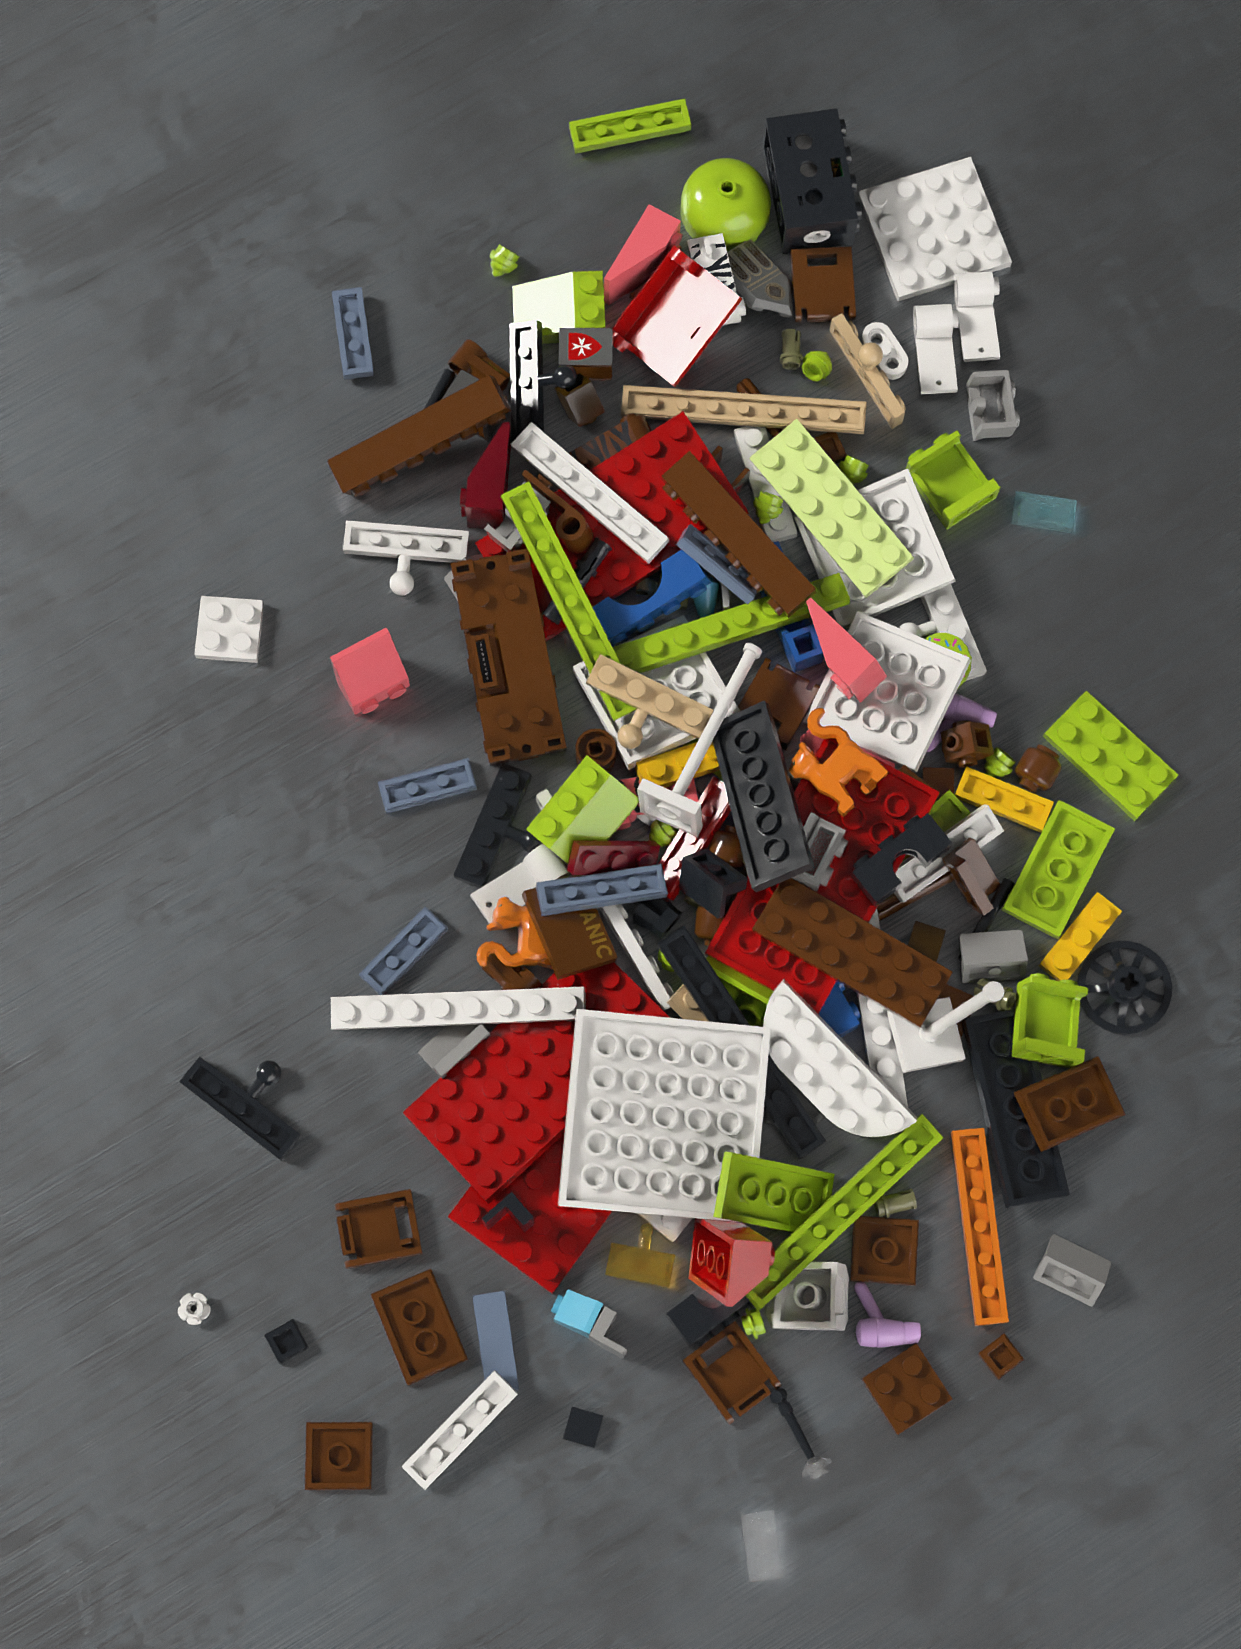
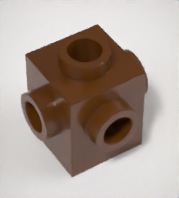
[940,720,994,768]

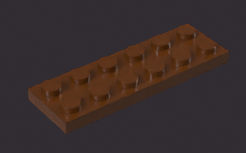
[752,878,953,1029]

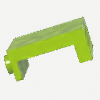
[906,430,1000,530]
[1012,973,1088,1068]

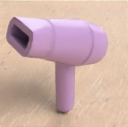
[927,693,997,752]
[854,1281,921,1348]

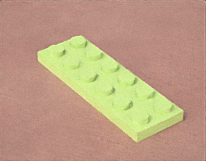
[749,419,914,598]

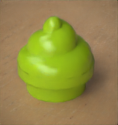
[490,244,520,277]
[801,351,832,381]
[838,455,869,485]
[753,491,784,524]
[984,746,1016,778]
[649,819,679,847]

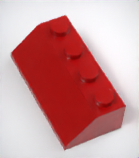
[688,1218,775,1307]

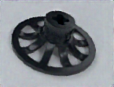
[1077,941,1172,1035]

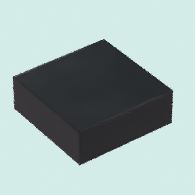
[264,1319,309,1365]
[563,1407,603,1448]

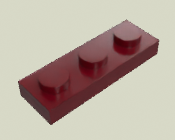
[567,841,660,875]

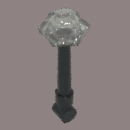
[770,1388,832,1481]

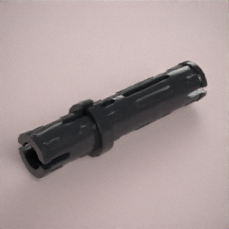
[542,537,612,625]

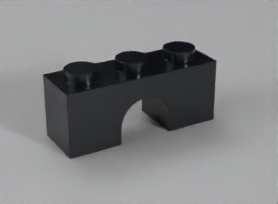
[851,813,952,907]
[666,1294,754,1348]

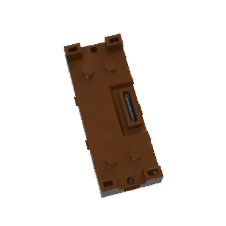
[451,548,567,766]

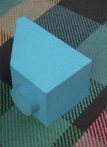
[551,1290,603,1338]

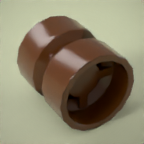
[575,728,616,773]

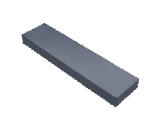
[536,864,668,916]

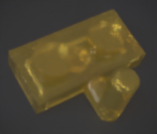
[605,1223,675,1288]

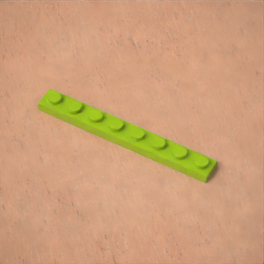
[501,481,636,721]
[613,573,850,673]
[745,1114,943,1310]

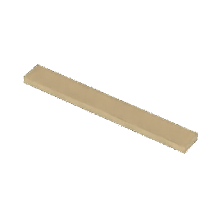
[621,385,867,434]

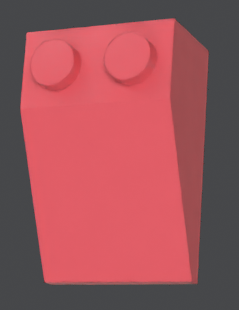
[604,204,683,305]
[806,597,887,703]
[330,628,410,715]

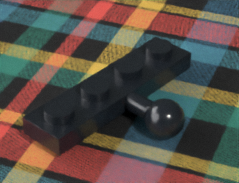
[509,320,577,443]
[453,762,543,888]
[179,1057,301,1161]

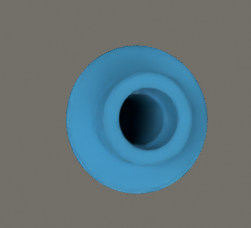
[693,577,720,618]

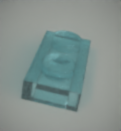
[1011,491,1077,533]

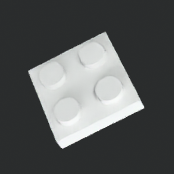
[194,596,264,663]

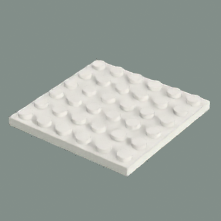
[558,1009,771,1222]

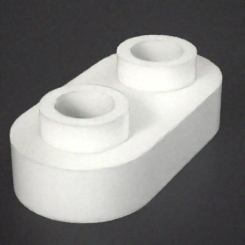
[861,322,908,380]

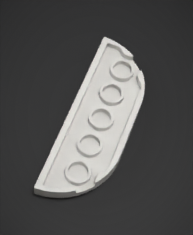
[763,979,917,1137]

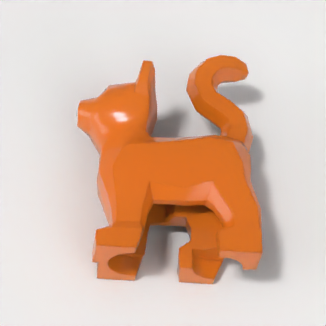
[788,708,888,817]
[476,897,553,969]

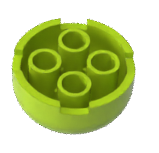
[680,158,771,252]

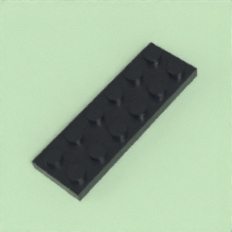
[713,701,815,893]
[961,1009,1070,1208]

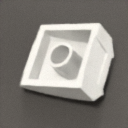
[766,1262,849,1331]

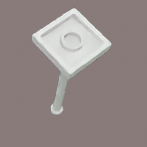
[637,643,762,837]
[887,981,1004,1073]

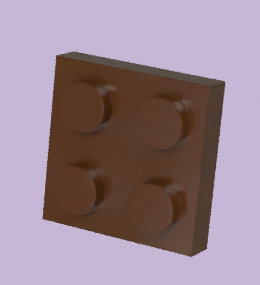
[861,1343,953,1435]

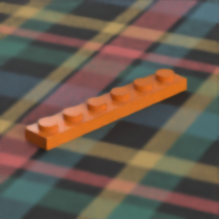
[951,1128,1009,1326]

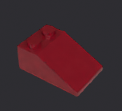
[460,421,511,530]

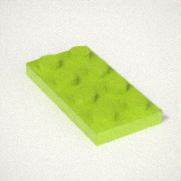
[1043,691,1178,821]
[1001,800,1115,940]
[713,1152,835,1232]

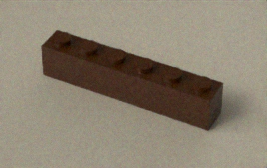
[327,375,511,497]
[662,451,816,618]

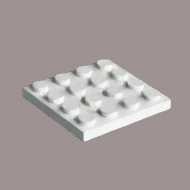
[857,157,1012,302]
[794,469,956,629]
[803,611,971,773]
[573,615,740,770]

